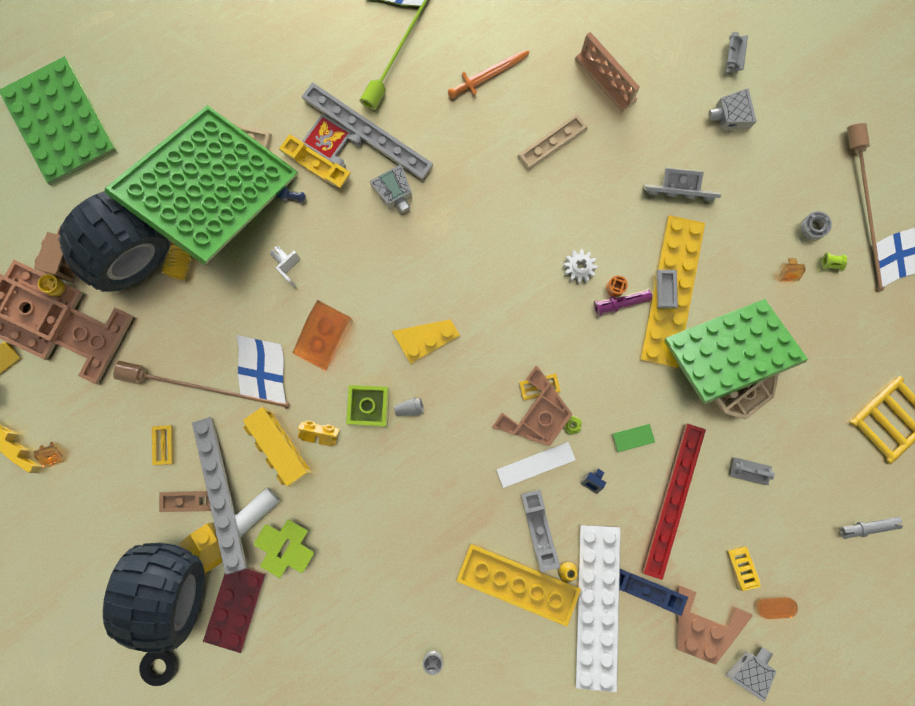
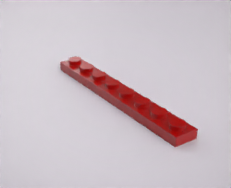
[642,423,706,580]

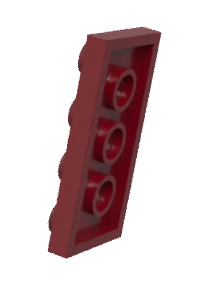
[203,568,267,653]

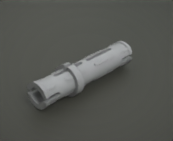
[840,517,903,539]

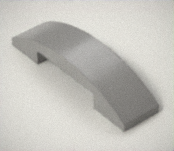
[521,490,560,572]

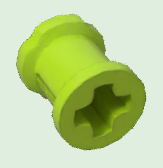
[822,252,847,272]

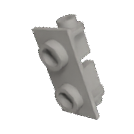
[726,32,748,73]
[730,457,775,486]

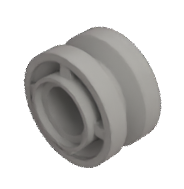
[801,211,832,240]

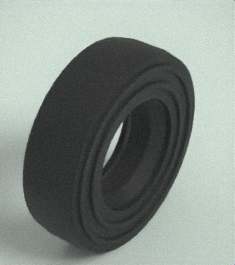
[139,650,177,686]

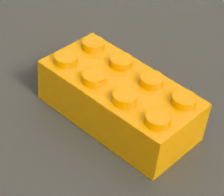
[242,407,312,486]

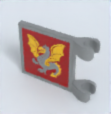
[302,114,363,168]

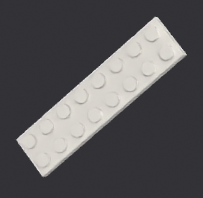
[576,525,621,692]

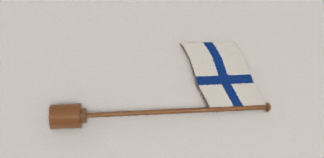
[847,123,915,291]
[113,335,290,409]

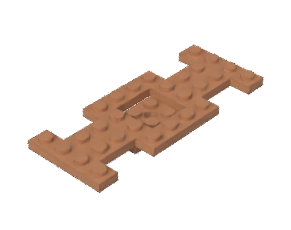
[0,260,134,385]

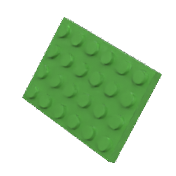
[0,56,117,185]
[664,299,808,404]

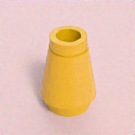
[558,562,578,582]

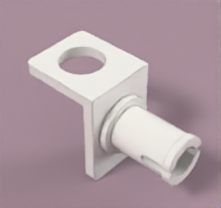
[270,246,301,288]

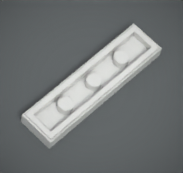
[496,442,575,488]

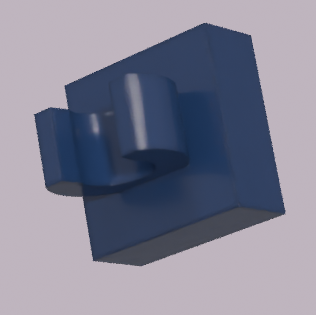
[581,469,607,494]

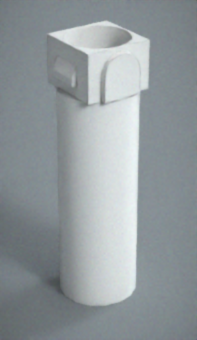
[215,487,280,537]

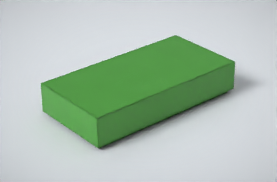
[612,424,655,453]

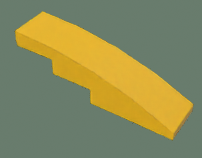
[0,425,42,473]

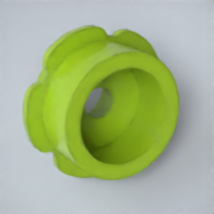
[563,416,582,435]

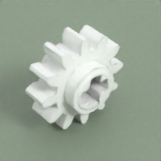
[563,249,598,284]

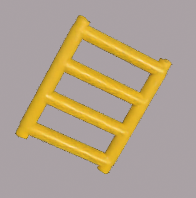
[851,376,915,465]

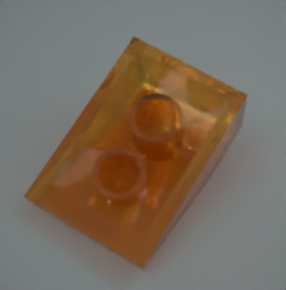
[292,300,354,371]

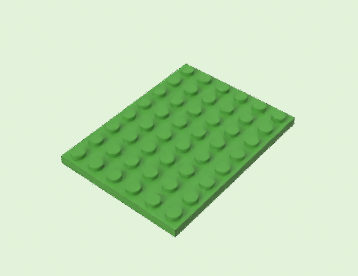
[104,105,298,266]

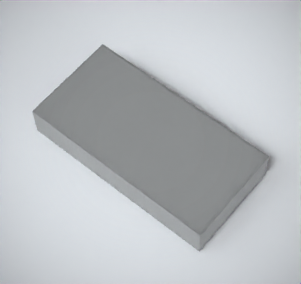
[656,270,678,309]

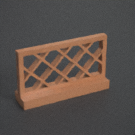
[575,32,640,113]

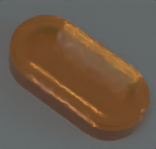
[756,597,798,619]

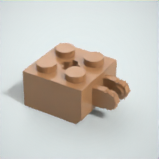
[34,226,76,283]

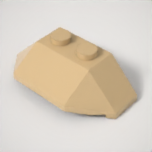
[715,373,780,419]

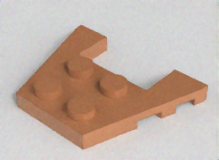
[492,366,573,446]
[676,585,753,665]

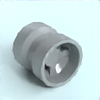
[423,651,443,675]

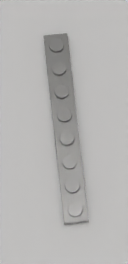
[302,82,433,181]
[192,417,247,575]

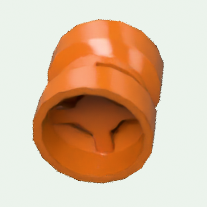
[606,275,628,298]

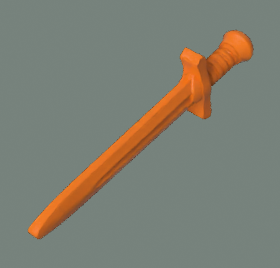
[448,50,529,99]

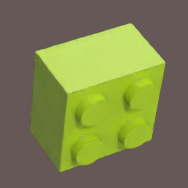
[346,385,389,427]

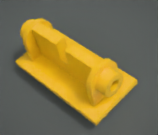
[298,421,340,447]

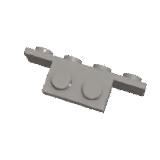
[643,167,721,201]

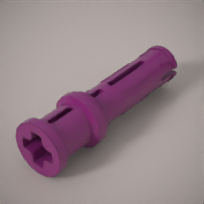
[594,289,653,317]

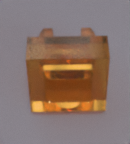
[780,258,806,281]
[34,442,63,468]

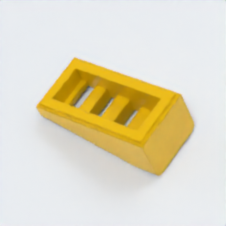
[727,546,761,591]

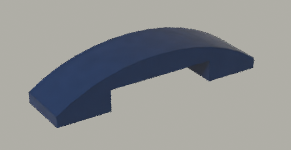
[619,569,688,616]

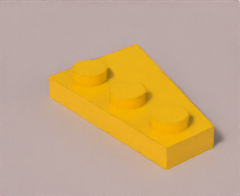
[392,319,460,364]

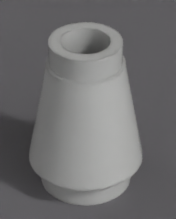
[394,397,424,416]

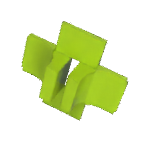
[254,519,314,578]

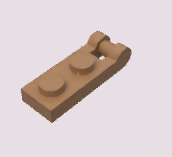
[159,491,211,512]

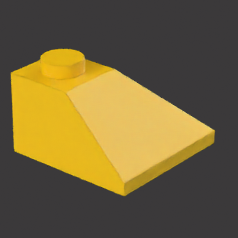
[179,522,223,573]

